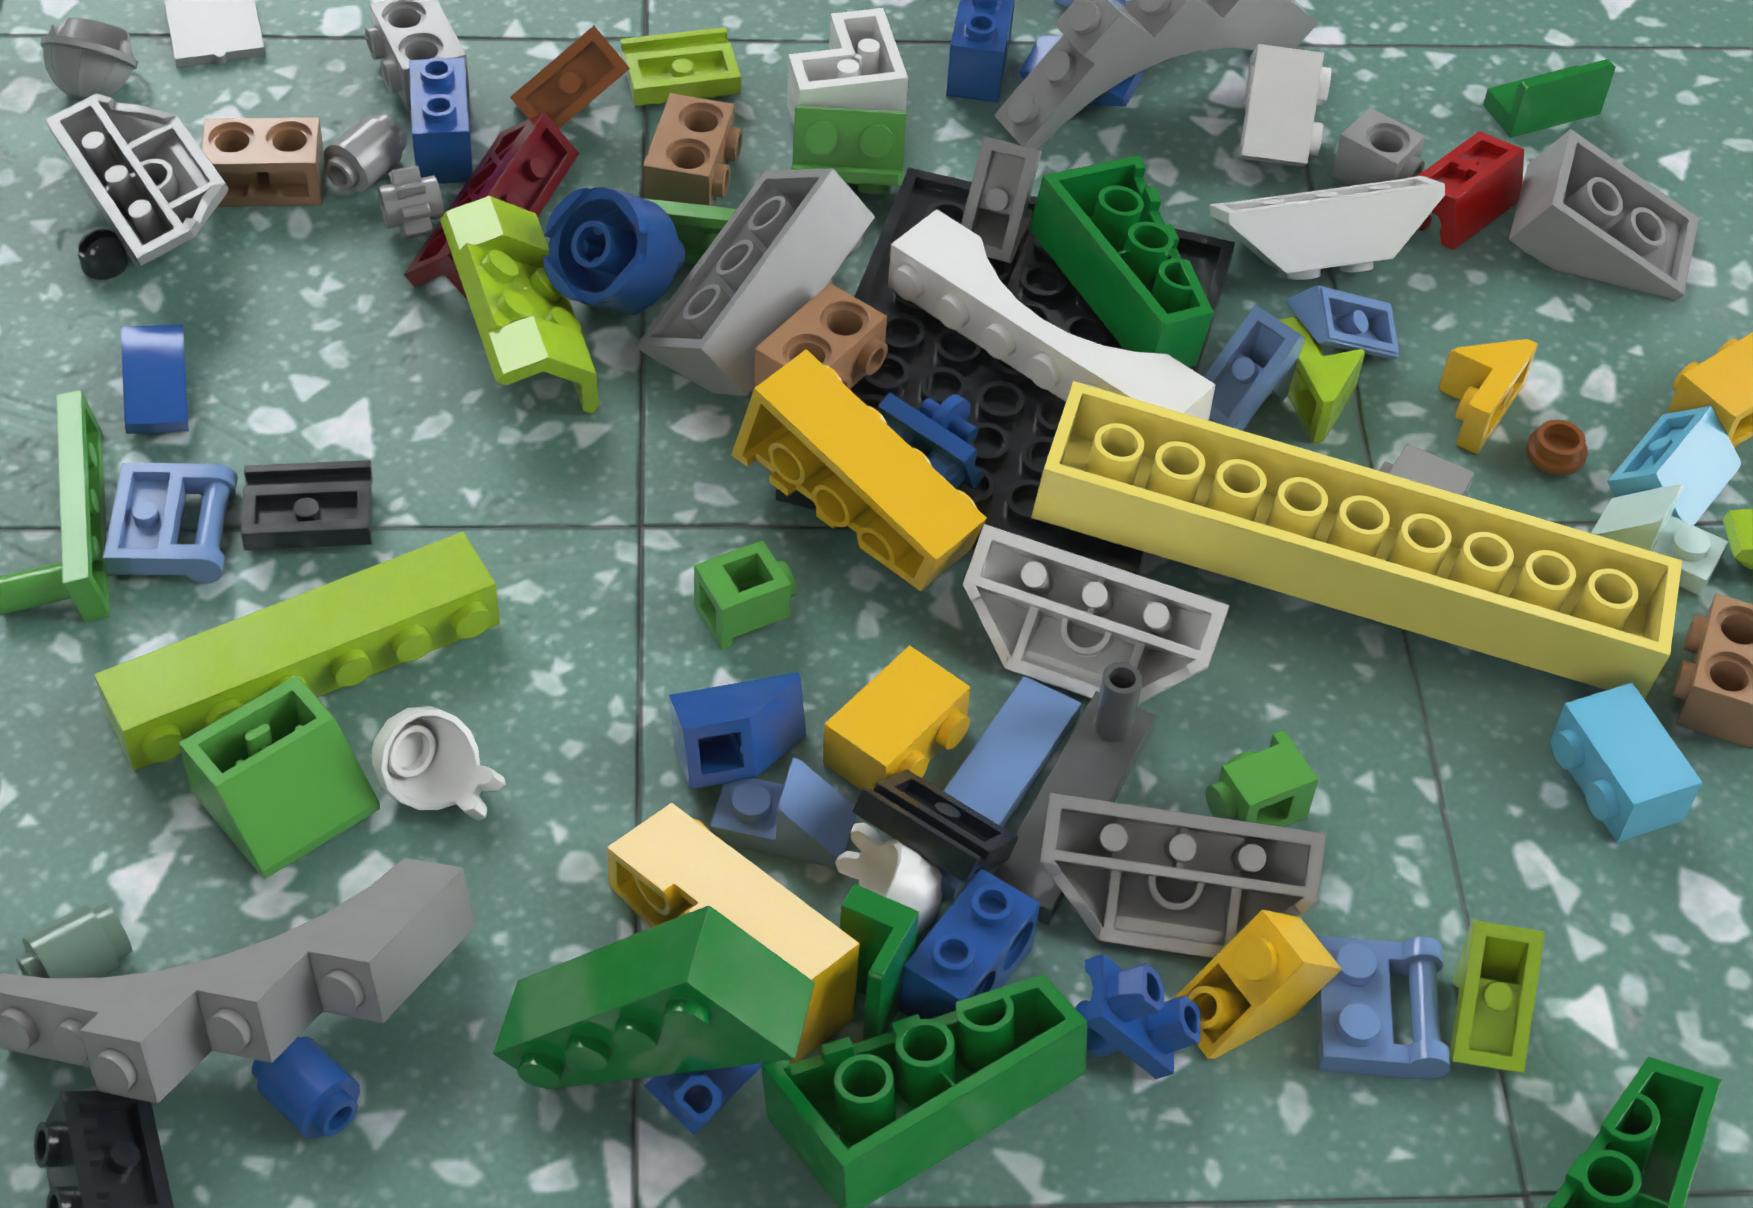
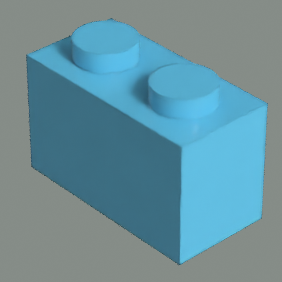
[1550,683,1703,843]

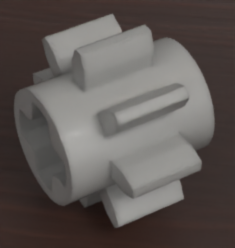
[377,165,444,238]

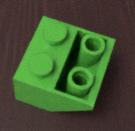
[179,675,380,880]

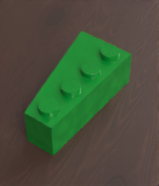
[1029,155,1214,367]
[761,974,1087,1208]
[1543,1056,1722,1208]

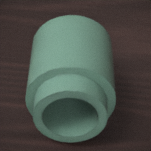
[16,903,132,978]

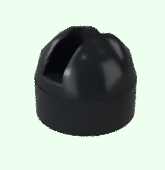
[78,228,128,280]

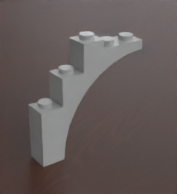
[994,0,1318,150]
[0,858,476,1104]

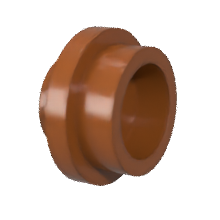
[1526,419,1588,475]

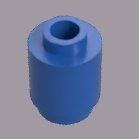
[252,1036,360,1139]

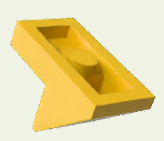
[1439,339,1538,455]

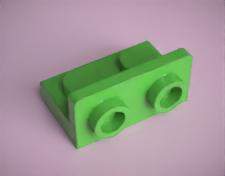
[791,105,906,194]

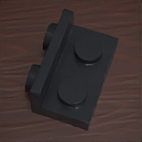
[34,1090,174,1208]

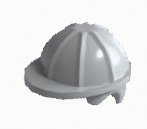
[40,18,138,99]

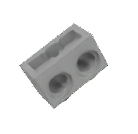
[365,0,470,112]

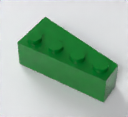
[493,905,815,1090]

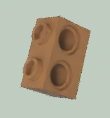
[643,93,743,206]
[201,117,325,207]
[754,283,888,389]
[1671,593,1753,749]

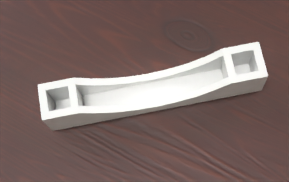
[888,209,1216,420]

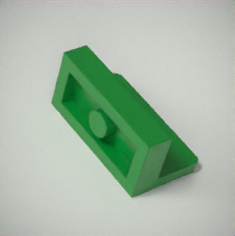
[1483,59,1615,138]
[840,884,919,1041]

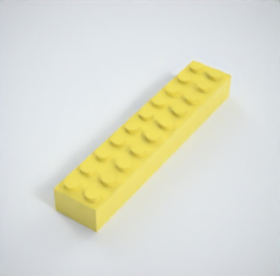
[1031,381,1682,699]

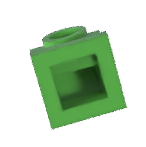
[694,540,796,650]
[1205,730,1319,827]

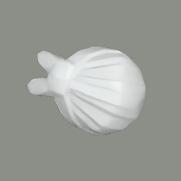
[372,706,506,821]
[835,823,943,935]

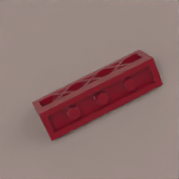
[403,112,579,300]

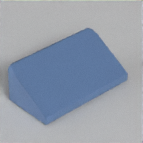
[1287,285,1399,360]

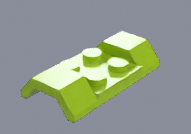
[440,196,600,414]

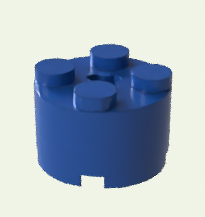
[543,187,685,315]

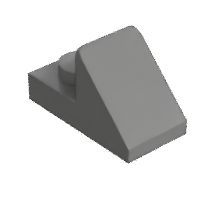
[961,136,1042,263]

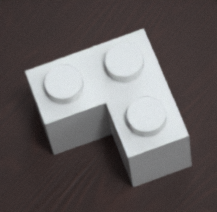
[787,8,908,125]
[1238,44,1332,167]

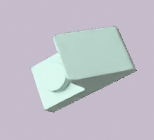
[1591,484,1729,596]

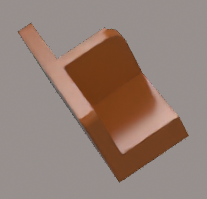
[510,26,630,129]

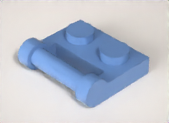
[103,463,238,584]
[1316,935,1450,1080]

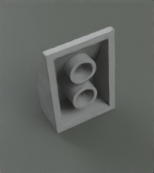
[1509,129,1699,300]

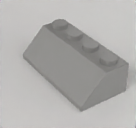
[636,168,875,396]

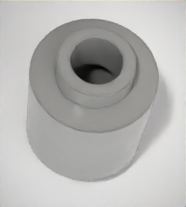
[324,114,407,193]

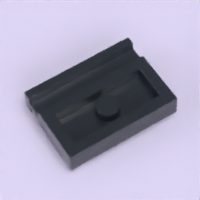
[241,460,373,550]
[852,769,1019,883]

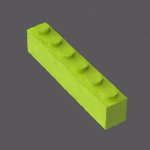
[94,531,500,771]

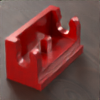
[1417,131,1525,250]

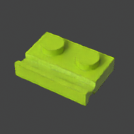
[620,27,741,106]

